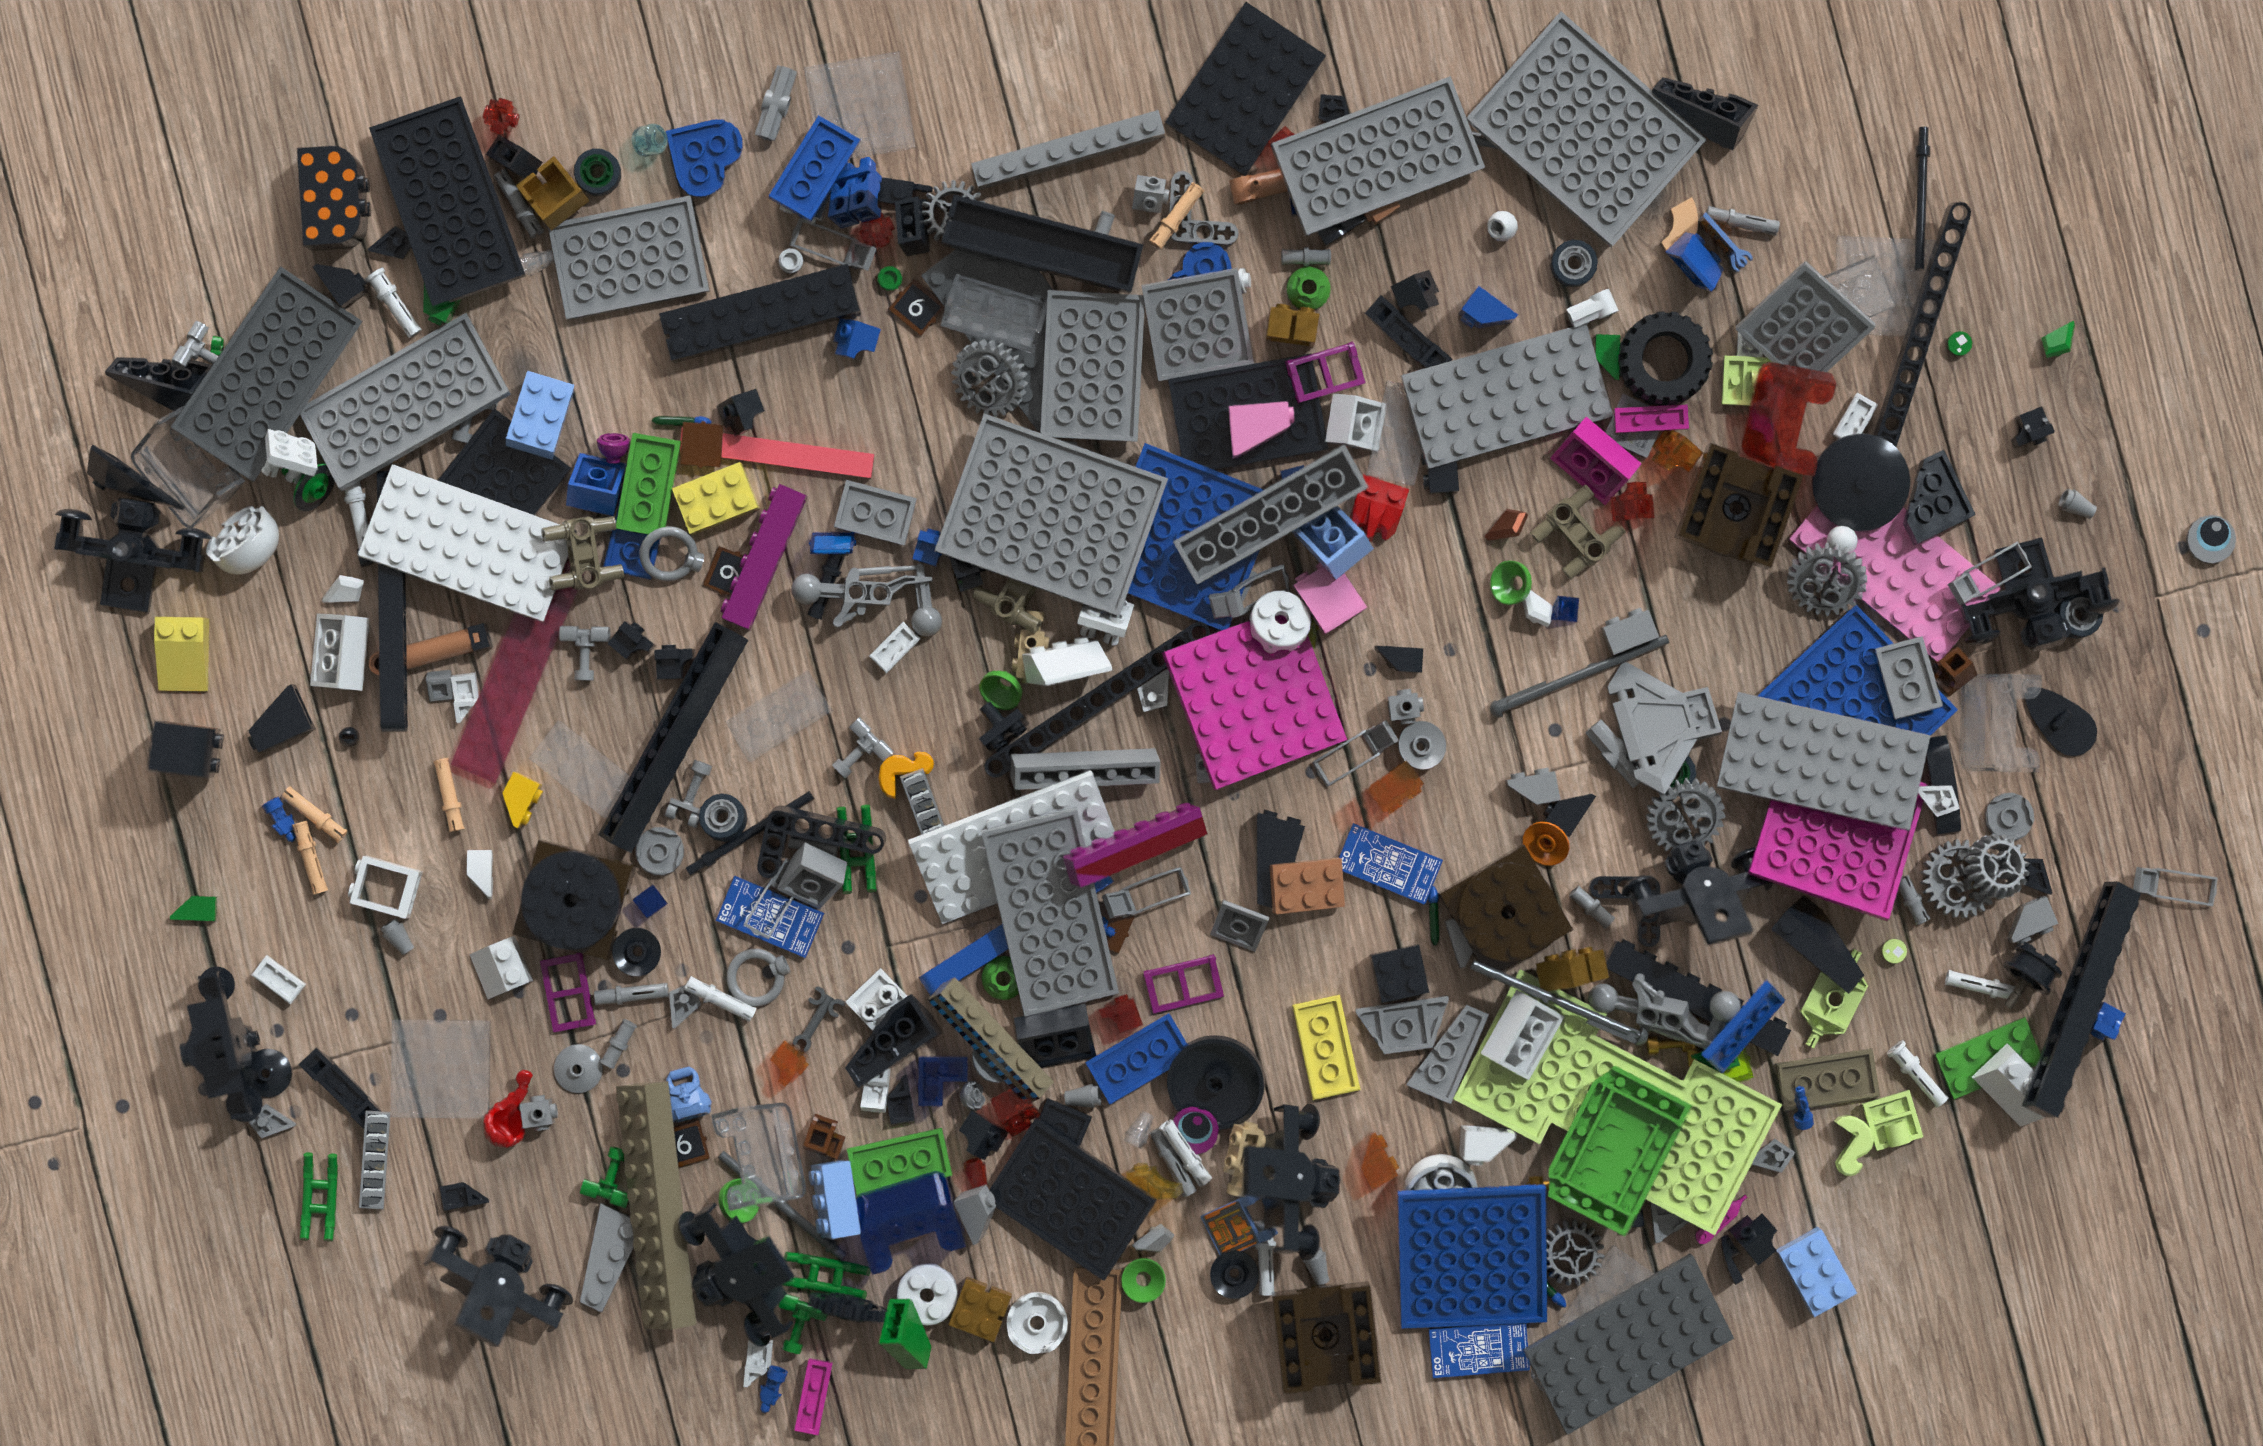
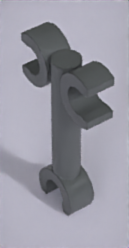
[793,986,846,1052]

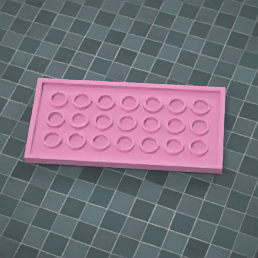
[1788,505,2001,661]

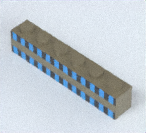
[928,977,1054,1104]

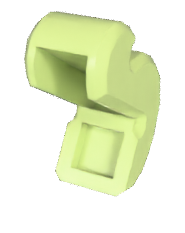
[1834,1115,1874,1176]

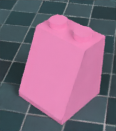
[1228,402,1294,459]
[1293,563,1367,635]

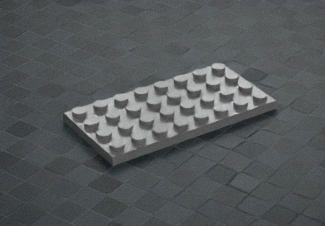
[1270,76,1485,236]
[300,313,511,491]
[1400,324,1613,469]
[1717,692,1930,831]
[981,807,1119,1017]

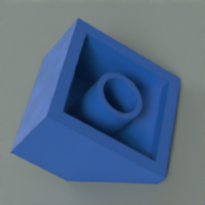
[1665,232,1724,292]
[1458,286,1518,328]
[566,453,627,516]

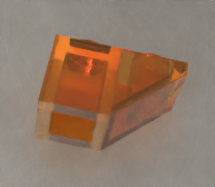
[1360,1131,1399,1189]

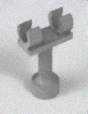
[665,760,713,828]

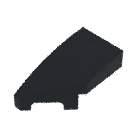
[1374,646,1423,673]

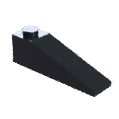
[1652,77,1758,150]
[105,357,213,413]
[87,445,185,511]
[1771,896,1865,994]
[845,994,943,1088]

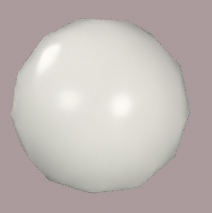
[1487,211,1518,241]
[1827,526,1858,554]

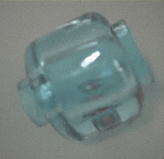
[632,123,668,157]

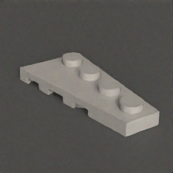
[1406,1005,1489,1104]
[580,1203,634,1312]

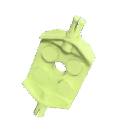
[1799,949,1868,1049]

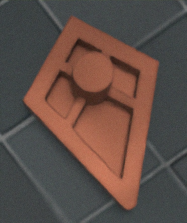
[1485,509,1528,541]

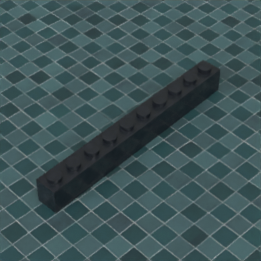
[598,622,748,853]
[2022,881,2141,1118]

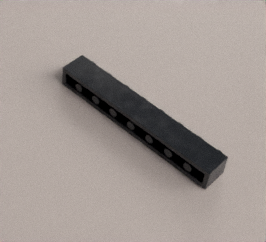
[1605,939,1791,1056]

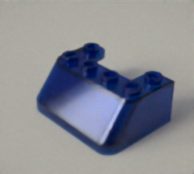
[855,1171,966,1275]

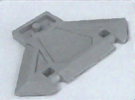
[1607,661,1722,795]

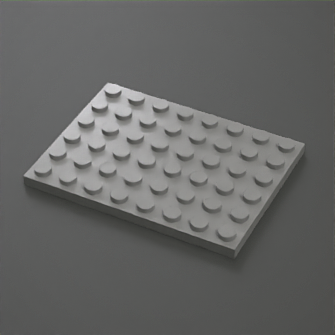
[1467,11,1707,248]
[935,413,1168,617]

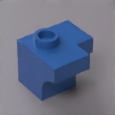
[833,319,881,358]
[912,528,942,567]
[2090,1001,2126,1041]

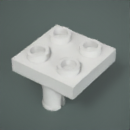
[262,429,317,484]
[1077,600,1134,645]
[846,968,907,1031]

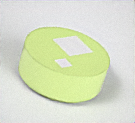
[1881,939,1907,963]

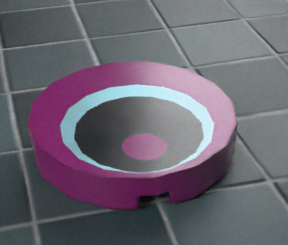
[1173,1107,1219,1155]

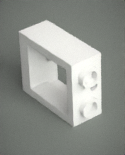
[348,856,423,919]

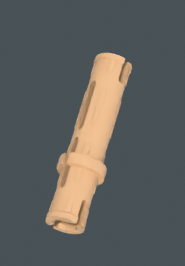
[1149,182,1204,250]
[433,758,465,832]
[281,786,348,843]
[292,821,328,895]

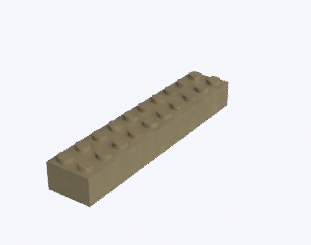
[616,1081,696,1329]

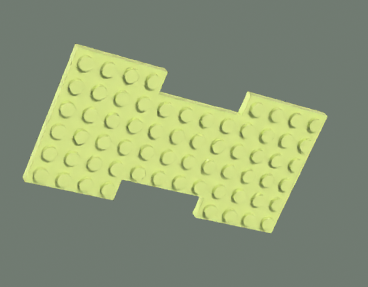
[1453,969,1782,1235]

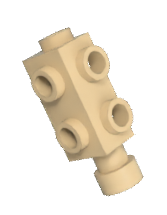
[1012,610,1049,684]
[1224,1122,1266,1197]

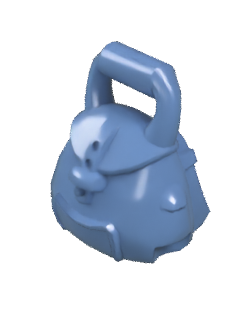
[666,1067,712,1123]

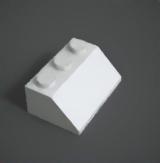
[310,613,369,691]
[1022,636,1112,686]
[1481,990,1565,1080]
[1972,1044,2045,1127]
[1459,1125,1515,1165]

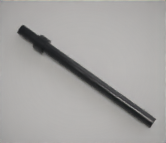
[1914,126,1931,271]
[686,791,814,876]

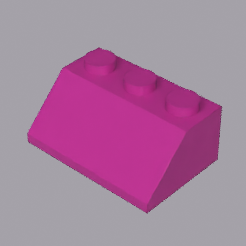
[1550,417,1641,505]

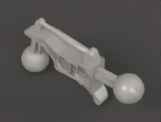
[791,563,942,637]
[1588,974,1741,1050]

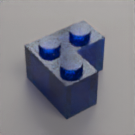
[918,1055,969,1106]

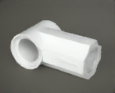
[1566,289,1619,328]

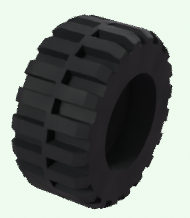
[1618,311,1713,406]

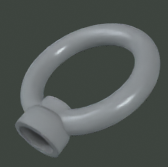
[639,527,704,581]
[727,949,790,1007]

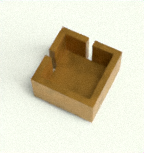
[516,156,590,231]
[1266,304,1319,347]
[1535,946,1609,991]
[949,1276,1012,1342]

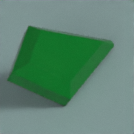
[2041,321,2075,358]

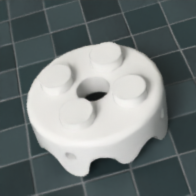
[1249,591,1311,653]
[897,1263,958,1326]
[1007,1292,1068,1354]

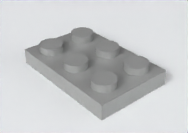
[834,480,917,546]
[1874,636,1943,720]

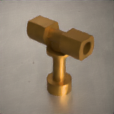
[1646,1016,1702,1067]

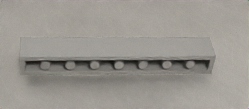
[971,110,1165,190]

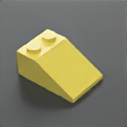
[154,617,209,691]

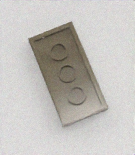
[1775,1048,1880,1112]

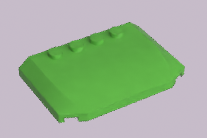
[1548,1066,1693,1237]

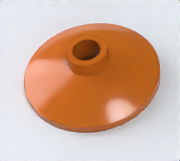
[1523,822,1570,866]

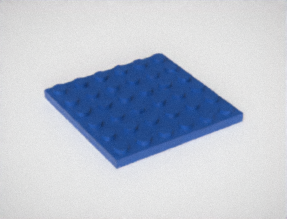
[1128,443,1264,630]
[1758,605,1958,736]
[1397,1184,1547,1329]

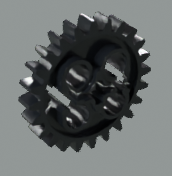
[808,1292,888,1323]

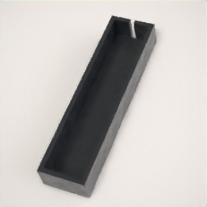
[941,195,1144,294]
[659,264,861,363]

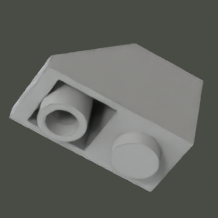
[1505,768,1561,805]
[2007,896,2058,944]

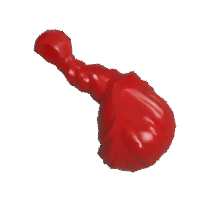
[483,1070,533,1148]

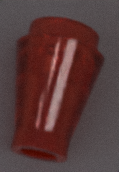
[962,1157,989,1189]

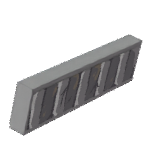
[900,768,944,835]
[359,1111,391,1209]

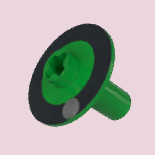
[281,464,335,511]

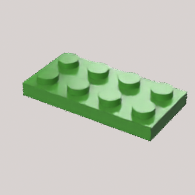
[616,433,681,534]
[1934,1017,2041,1099]
[847,1127,953,1197]

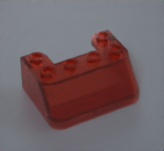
[1741,362,1837,476]

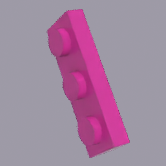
[1614,404,1689,433]
[794,1358,833,1435]

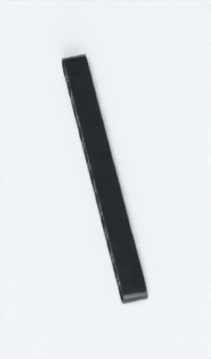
[1873,202,1971,447]
[377,471,408,732]
[985,622,1210,778]

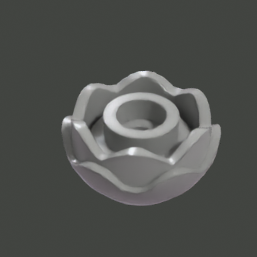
[960,1081,985,1111]

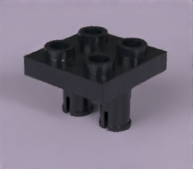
[979,702,1030,753]

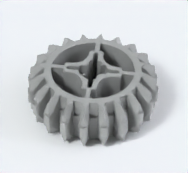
[922,180,985,241]
[1964,833,2030,900]
[1546,1220,1605,1286]

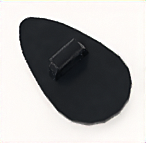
[2024,687,2097,756]

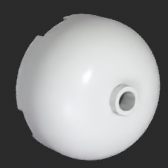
[206,506,279,575]
[1404,1154,1478,1191]

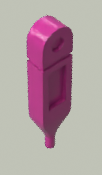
[1695,1195,1748,1244]

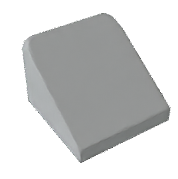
[426,670,454,702]

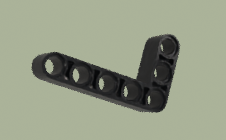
[757,806,886,878]

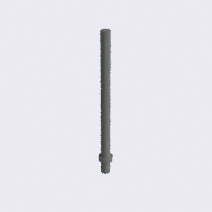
[718,1151,847,1261]

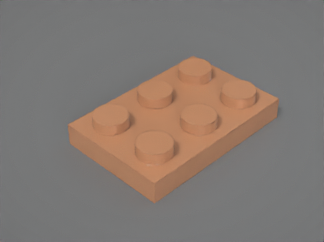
[1270,857,1345,914]

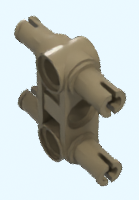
[1530,485,1626,580]
[541,516,624,590]
[973,578,1042,633]

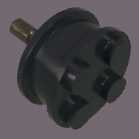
[2003,942,2063,1010]

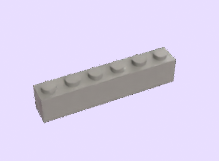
[1010,748,1160,790]

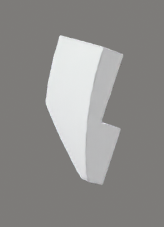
[451,672,479,723]
[467,850,493,899]
[860,1068,891,1113]
[743,1340,773,1387]

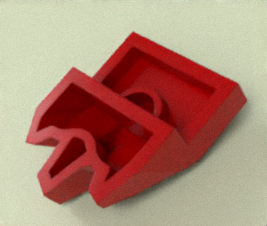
[1349,474,1410,542]

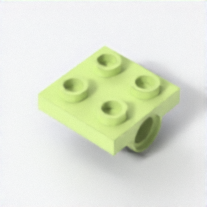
[1721,355,1774,407]
[1862,1090,1923,1151]

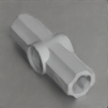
[755,65,797,142]
[1585,719,1641,788]

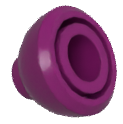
[597,433,631,463]

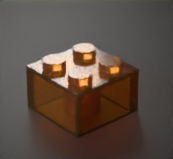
[1365,760,1424,814]

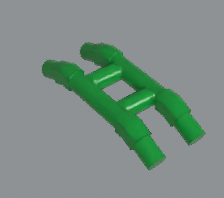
[836,805,876,894]
[299,1152,338,1242]
[783,1252,871,1299]

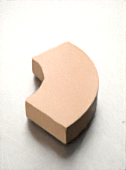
[1661,197,1698,264]

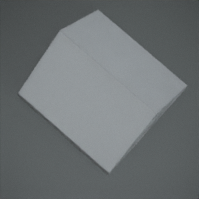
[1210,900,1269,952]

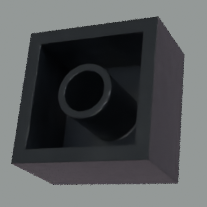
[1370,944,1430,1003]

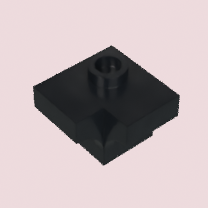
[1390,270,1439,311]
[717,389,765,436]
[2011,406,2055,448]
[949,557,988,592]
[607,621,656,660]
[654,645,695,680]
[959,1110,1009,1160]
[1729,1213,1777,1266]

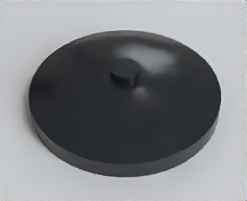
[1811,433,1910,531]
[1167,1035,1265,1130]

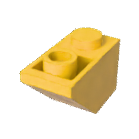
[502,772,543,828]

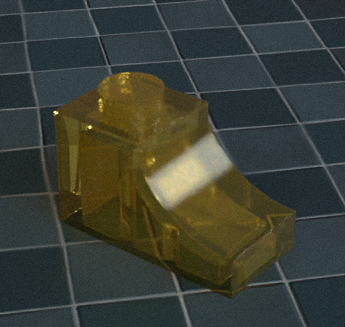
[1126,1163,1183,1199]

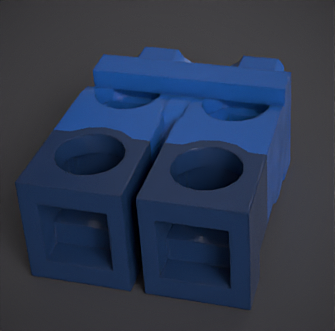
[828,157,882,229]

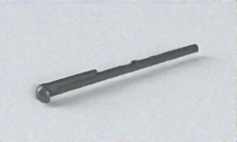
[1490,634,1669,718]
[1470,960,1648,1045]

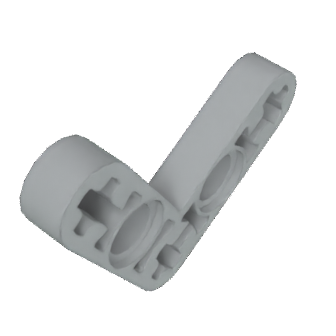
[1169,171,1239,245]

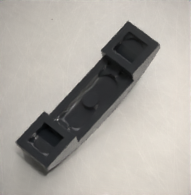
[1364,295,1452,368]
[1925,735,1961,835]
[298,1047,382,1129]

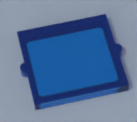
[809,532,856,554]

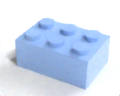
[506,371,574,460]
[1292,505,1374,579]
[808,1160,861,1239]
[1776,1227,1857,1317]

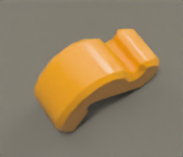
[878,752,934,799]

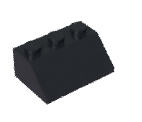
[1014,1004,1096,1068]

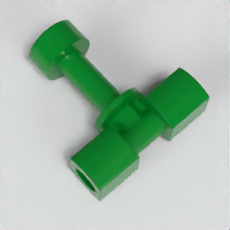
[579,1146,629,1208]
[779,1294,828,1354]

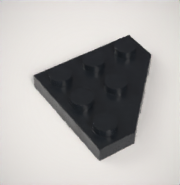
[1903,450,1976,545]

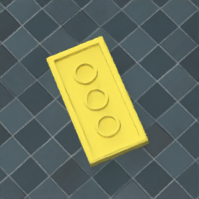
[1292,994,1360,1100]

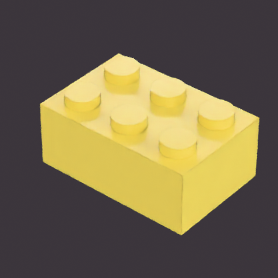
[672,462,760,535]

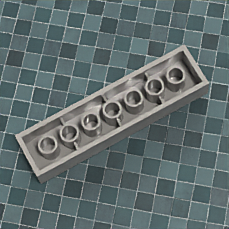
[1173,445,1369,584]

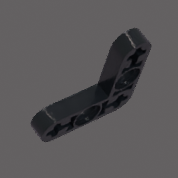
[1589,876,1660,947]

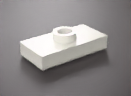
[1832,393,1878,439]
[869,622,920,673]
[252,955,306,1004]

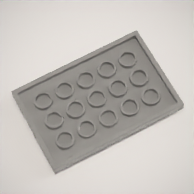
[548,196,710,320]
[1040,290,1145,442]

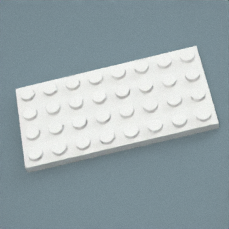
[358,464,577,623]
[908,770,1115,924]

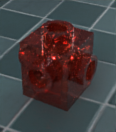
[483,98,520,135]
[859,213,895,248]

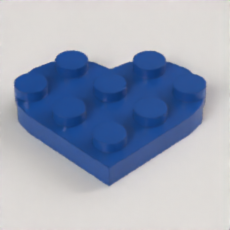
[666,119,743,198]
[1168,242,1232,280]

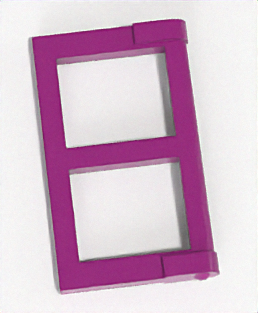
[1285,342,1366,403]
[540,952,596,1032]
[1143,954,1224,1014]

